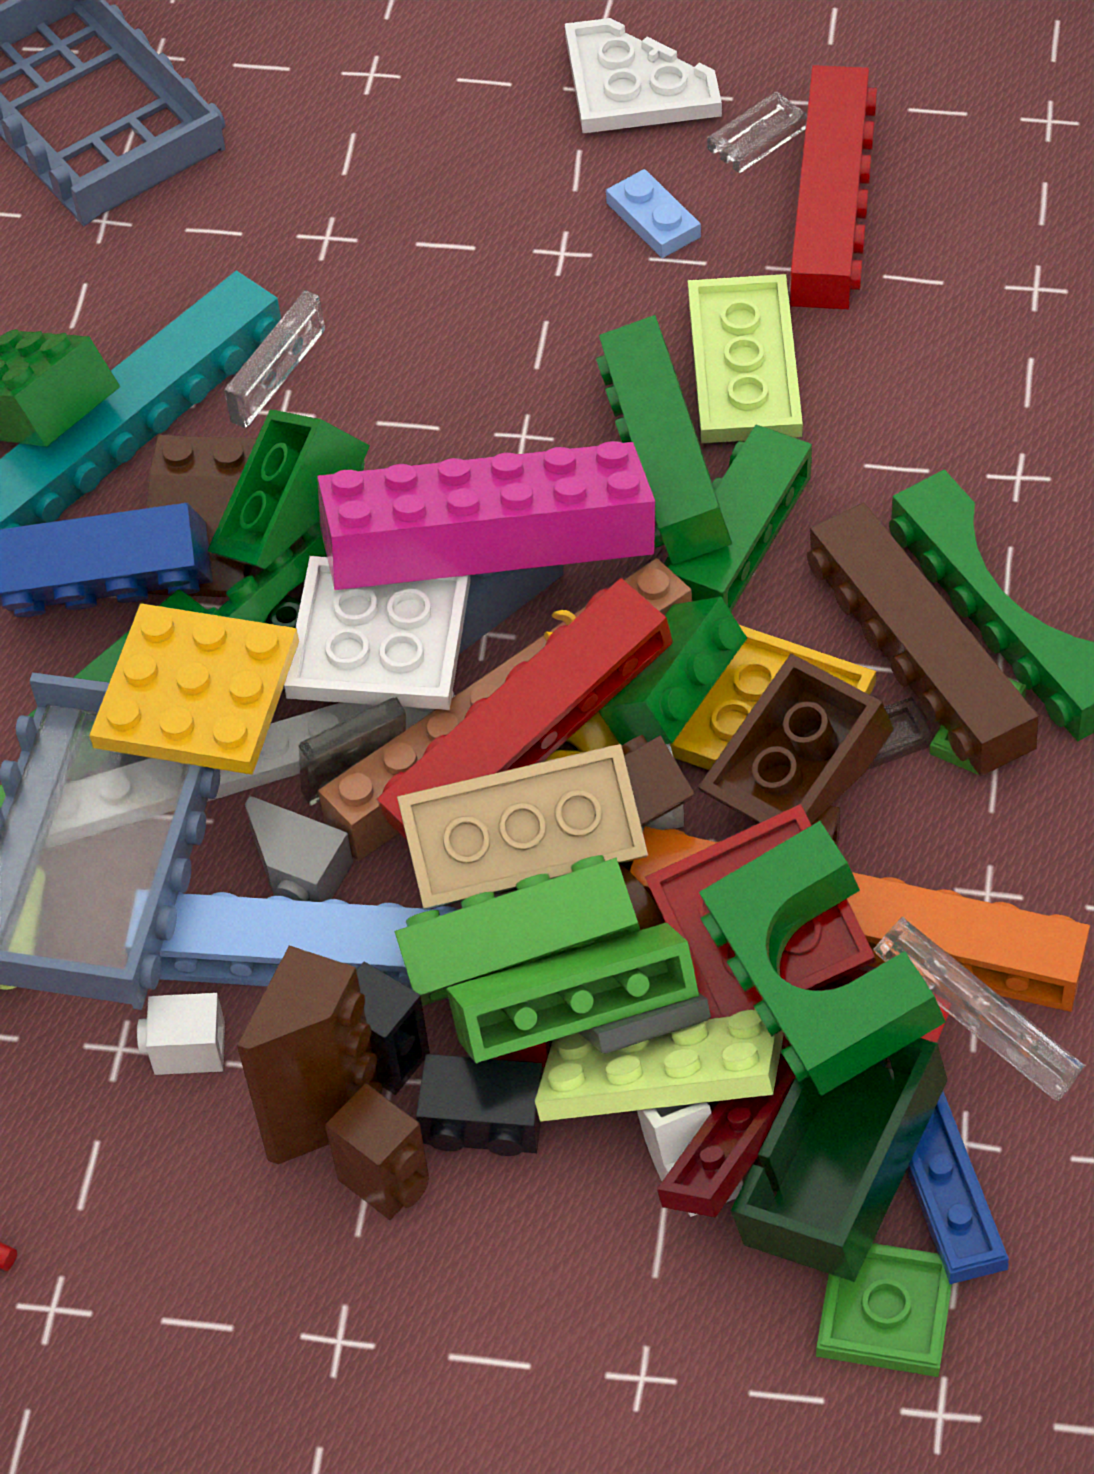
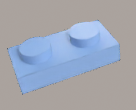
[606,169,701,258]

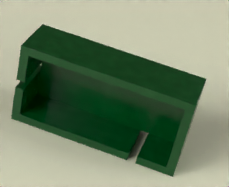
[730,1038,948,1282]

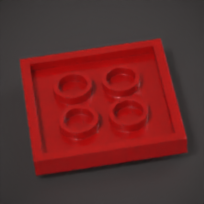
[645,804,876,1019]

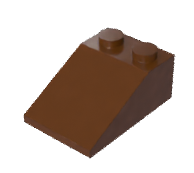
[147,435,257,597]
[698,654,894,824]

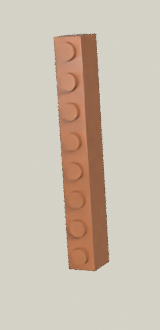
[318,558,692,862]

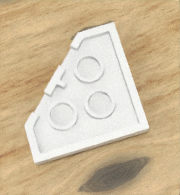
[565,18,722,133]

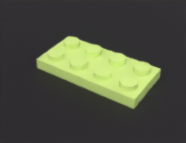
[688,274,803,443]
[535,1010,784,1122]

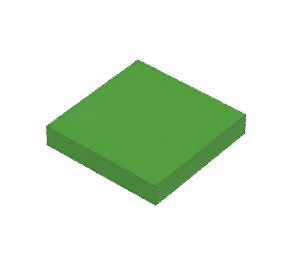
[816,1243,952,1377]

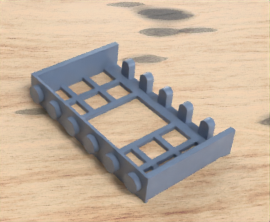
[0,0,225,226]

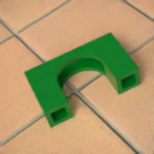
[699,821,946,1096]

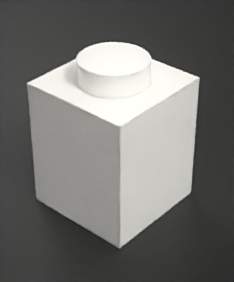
[137,993,225,1075]

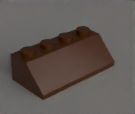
[237,945,383,1164]

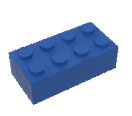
[0,503,213,617]

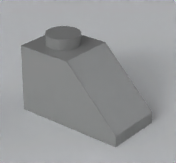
[245,796,353,902]

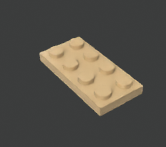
[397,744,648,910]

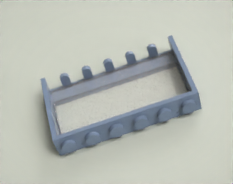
[0,672,220,1010]

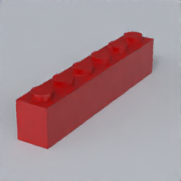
[790,65,877,310]
[376,578,673,840]

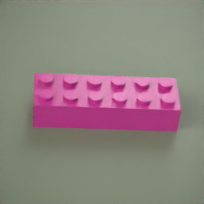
[317,441,655,590]

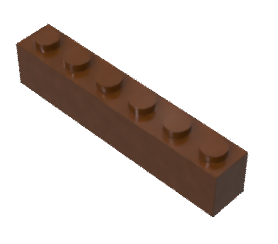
[807,502,1039,776]

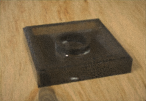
[298,697,406,806]

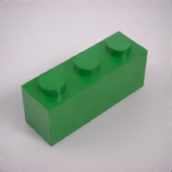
[598,597,747,746]

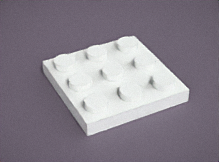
[284,556,471,710]

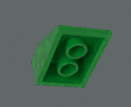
[207,409,370,569]

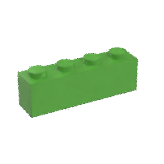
[394,855,640,1006]
[446,923,699,1063]

